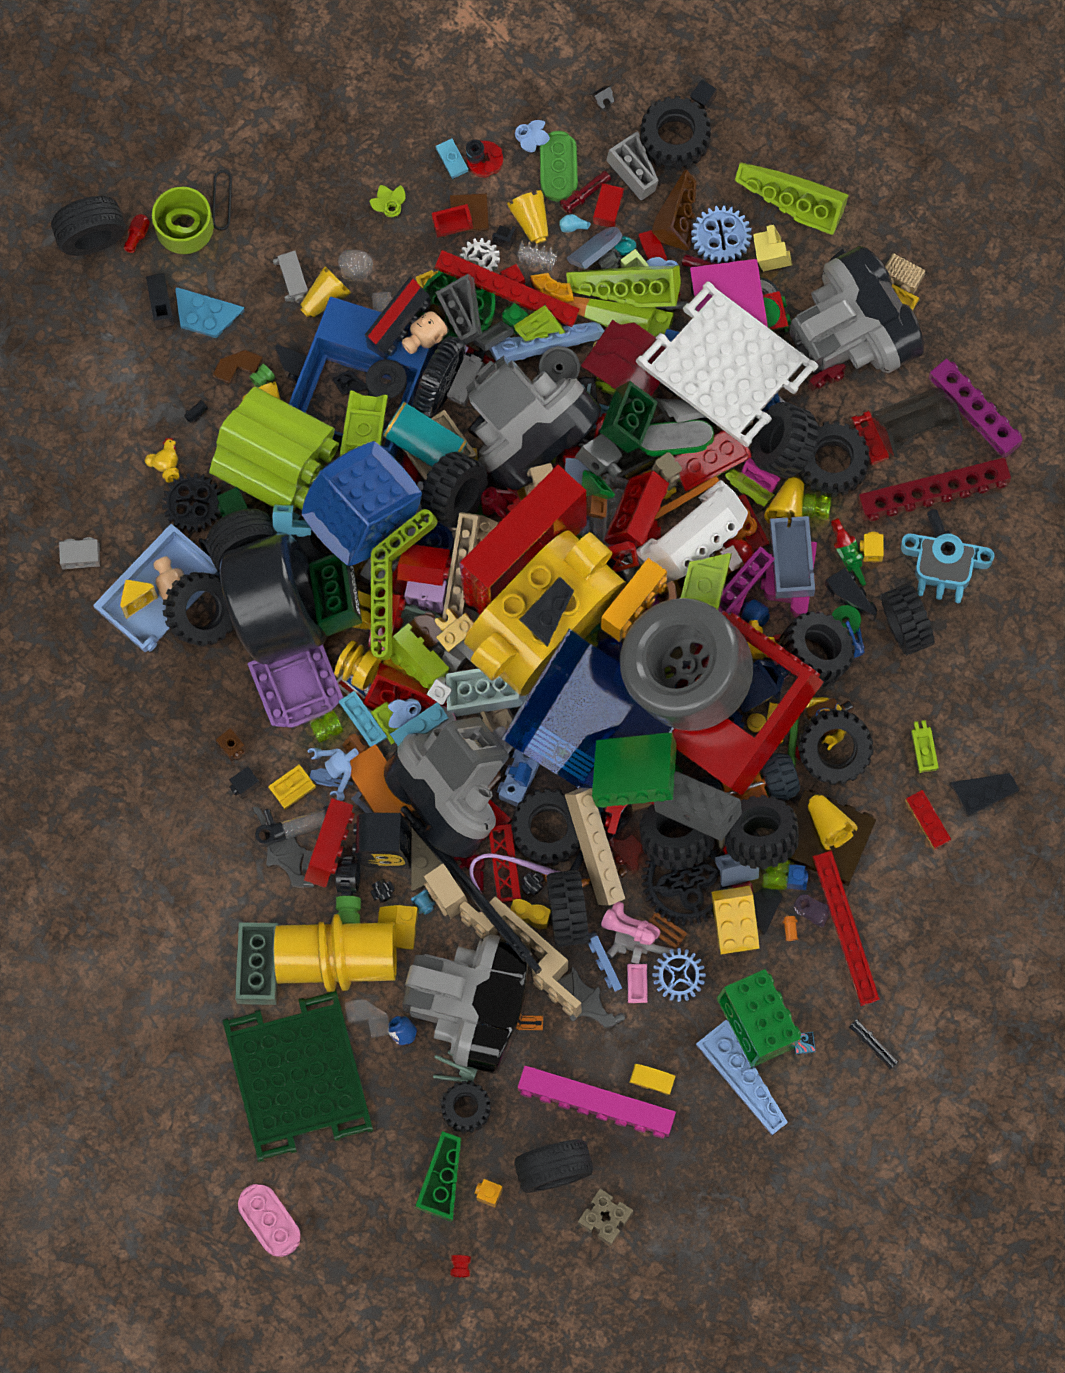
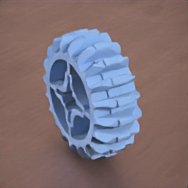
[652,948,706,1002]

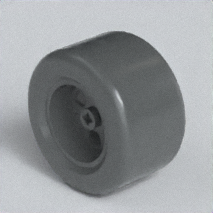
[620,598,753,731]

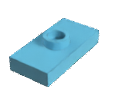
[436,139,469,179]

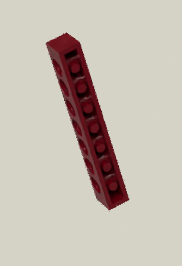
[858,457,1011,522]

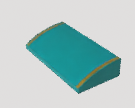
[382,401,468,468]

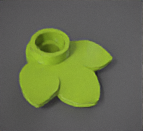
[370,185,406,218]

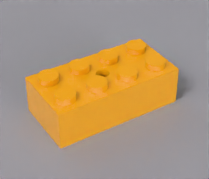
[601,558,668,642]

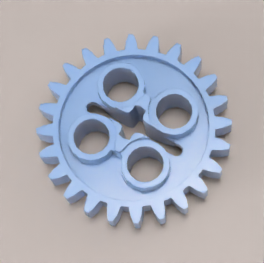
[691,206,752,264]

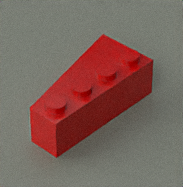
[304,798,355,888]

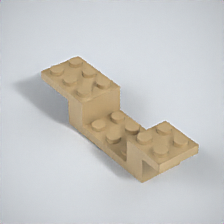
[459,897,582,1018]

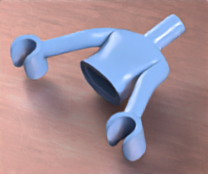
[308,748,359,801]

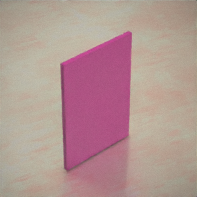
[690,259,768,327]

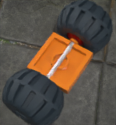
[697,753,800,801]

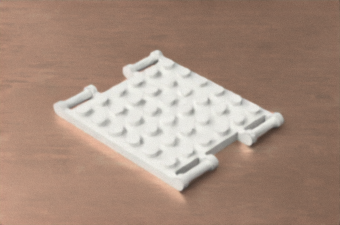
[636,281,818,447]

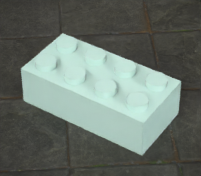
[446,668,527,717]

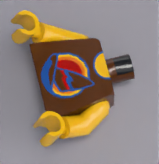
[805,697,854,750]

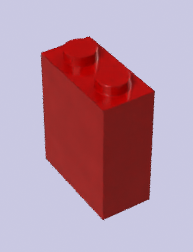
[397,544,452,586]

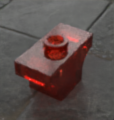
[608,835,644,875]

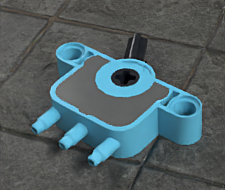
[901,509,994,603]

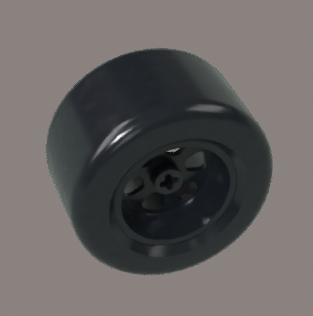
[220,533,327,665]

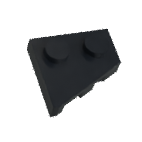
[753,882,783,935]

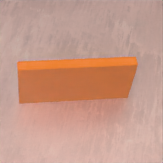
[350,744,415,817]

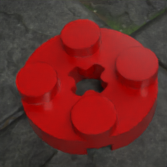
[466,140,503,178]

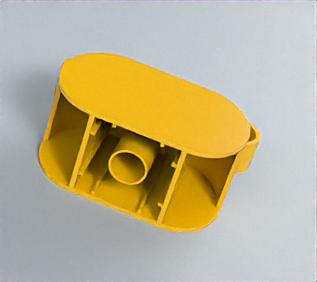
[464,530,627,696]

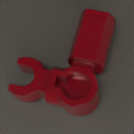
[454,855,485,893]

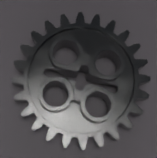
[162,473,221,533]

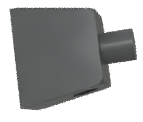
[575,434,622,478]

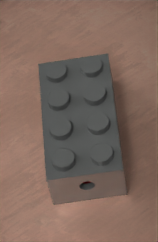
[654,771,742,841]

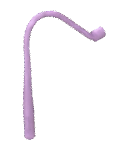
[469,854,560,912]

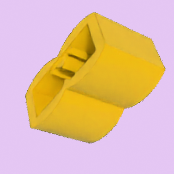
[510,899,551,929]

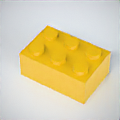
[711,886,760,954]

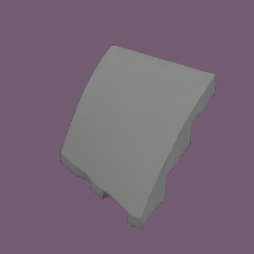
[656,398,706,423]

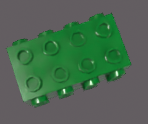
[716,969,801,1068]

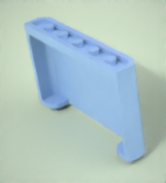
[93,524,220,652]

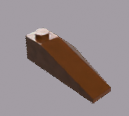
[652,170,697,251]

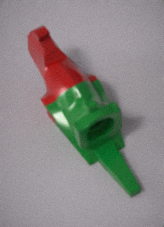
[831,518,866,587]

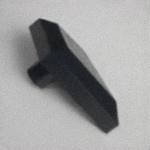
[332,370,368,396]

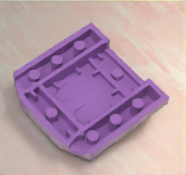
[247,645,343,728]

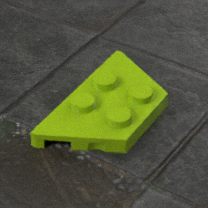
[681,553,732,610]

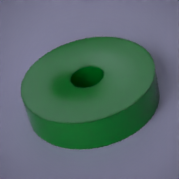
[831,605,862,636]

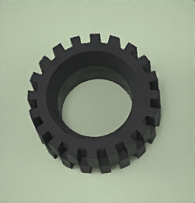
[881,583,935,656]

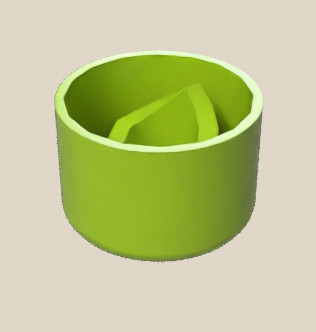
[152,187,214,254]

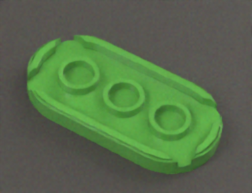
[540,131,578,202]

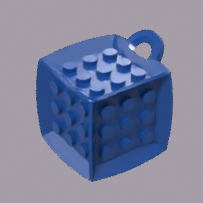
[302,441,422,566]

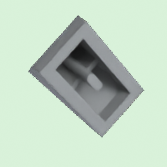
[442,647,468,673]

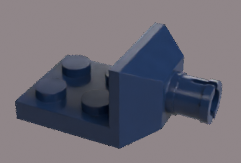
[740,659,789,715]

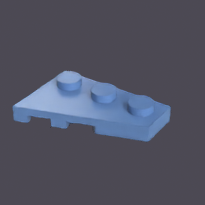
[588,931,622,991]

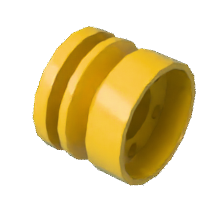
[334,640,381,691]

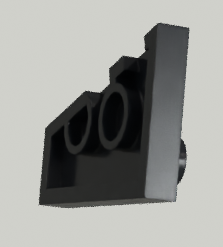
[518,577,574,647]
[950,773,1020,817]

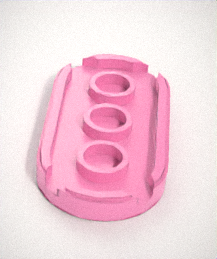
[238,1184,300,1257]

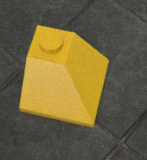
[378,905,418,950]

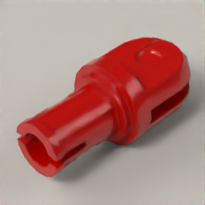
[123,214,150,253]

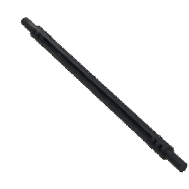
[400,806,542,974]

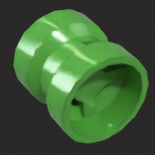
[249,364,275,388]

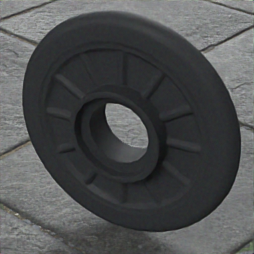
[365,359,407,399]

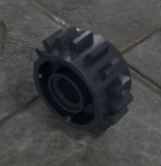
[336,855,361,896]

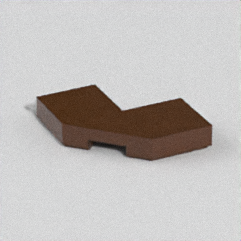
[213,350,263,384]

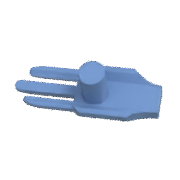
[309,768,353,789]

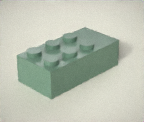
[235,922,278,1005]

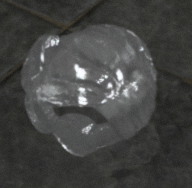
[338,249,373,282]

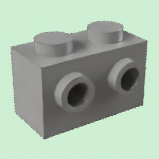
[59,537,100,569]

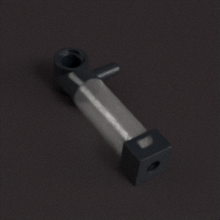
[255,805,329,847]

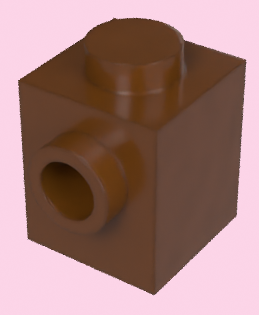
[215,728,246,762]

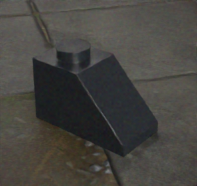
[275,344,307,383]

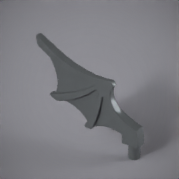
[253,807,314,889]
[531,967,625,1028]

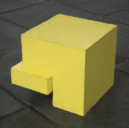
[753,225,792,272]

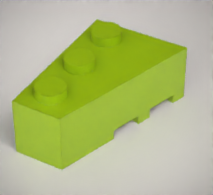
[390,623,449,690]

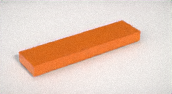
[654,476,719,521]

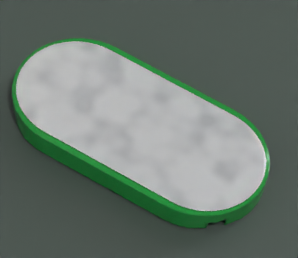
[639,420,714,456]

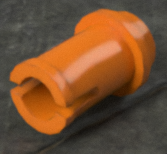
[782,916,798,941]

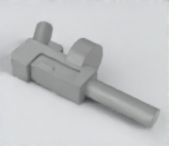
[606,932,677,964]

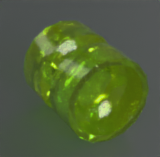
[802,493,831,521]
[309,710,344,744]
[762,860,790,890]

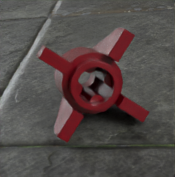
[481,487,517,519]

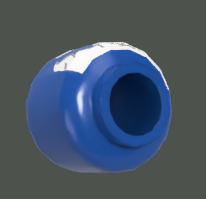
[388,1016,417,1045]

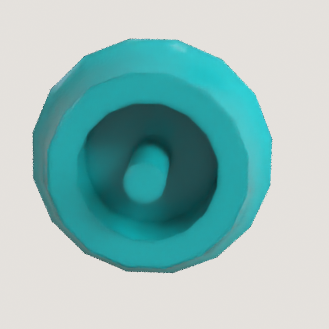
[614,236,636,256]

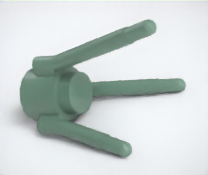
[433,1050,478,1083]

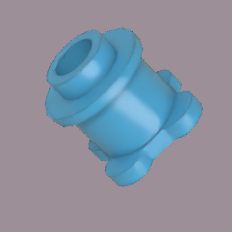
[410,889,435,915]

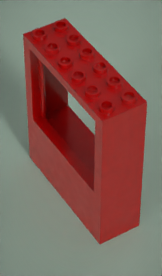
[460,465,587,615]
[643,611,824,796]

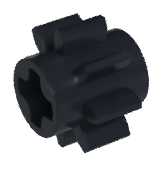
[521,872,544,896]
[370,879,395,903]

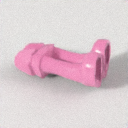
[601,901,660,945]

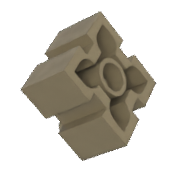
[578,1189,633,1246]

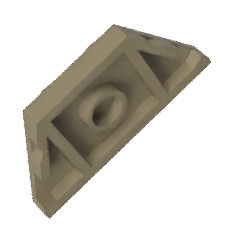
[411,820,442,892]

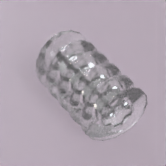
[517,240,558,271]

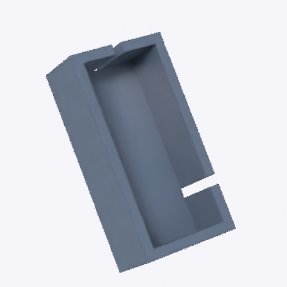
[770,516,815,599]

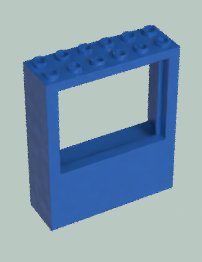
[289,296,438,458]

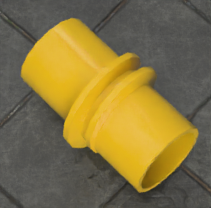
[274,914,397,992]

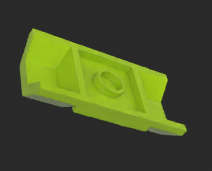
[340,391,388,456]

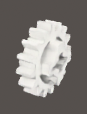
[460,238,500,271]

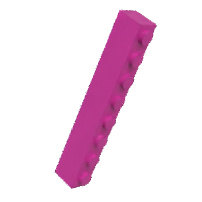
[518,1066,676,1139]

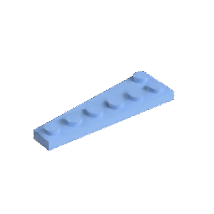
[489,322,604,361]
[696,1020,787,1135]

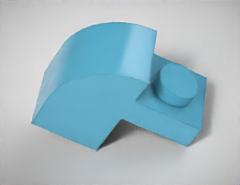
[273,505,312,537]

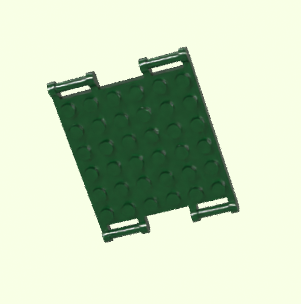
[222,989,373,1162]

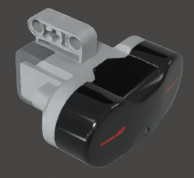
[402,934,531,1074]

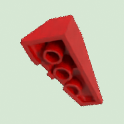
[363,663,447,715]

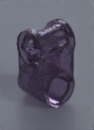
[794,895,831,927]

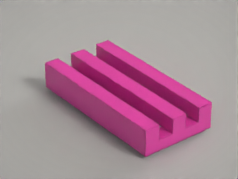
[741,458,781,493]

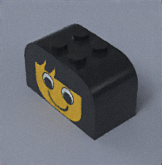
[352,813,412,869]

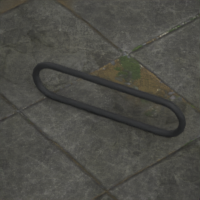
[212,170,232,230]

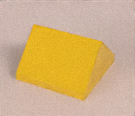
[120,579,158,619]

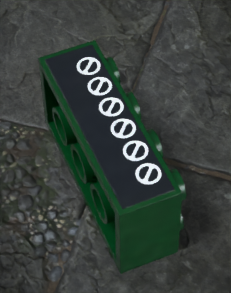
[309,554,362,636]

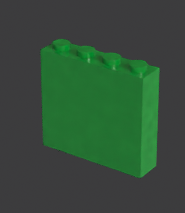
[592,732,677,807]

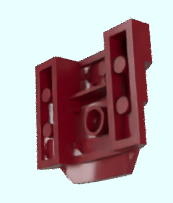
[580,319,666,396]

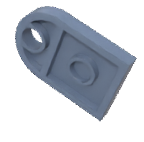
[567,227,622,269]

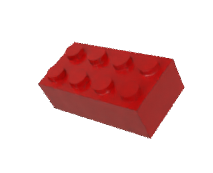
[604,471,669,547]

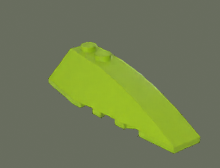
[735,163,849,235]
[566,265,681,307]

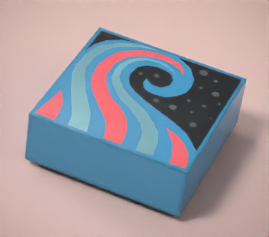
[795,1032,815,1054]

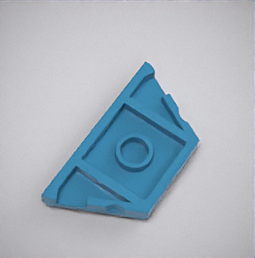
[175,287,245,338]

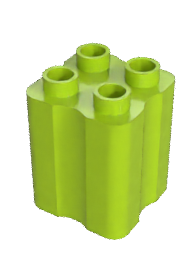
[209,387,339,511]

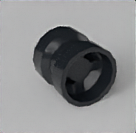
[466,139,485,164]

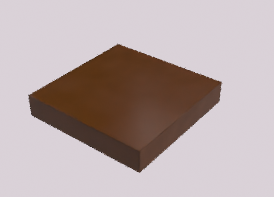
[450,193,489,232]

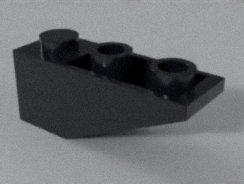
[146,273,174,329]
[825,568,878,621]

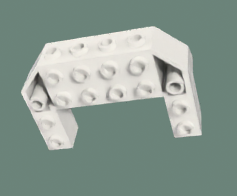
[627,480,748,583]

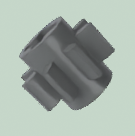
[598,248,621,269]

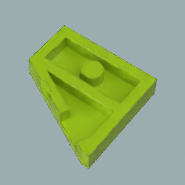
[514,305,565,341]

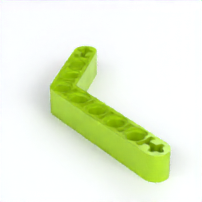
[371,509,437,661]

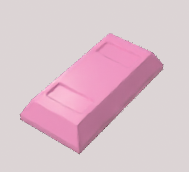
[627,964,647,1003]

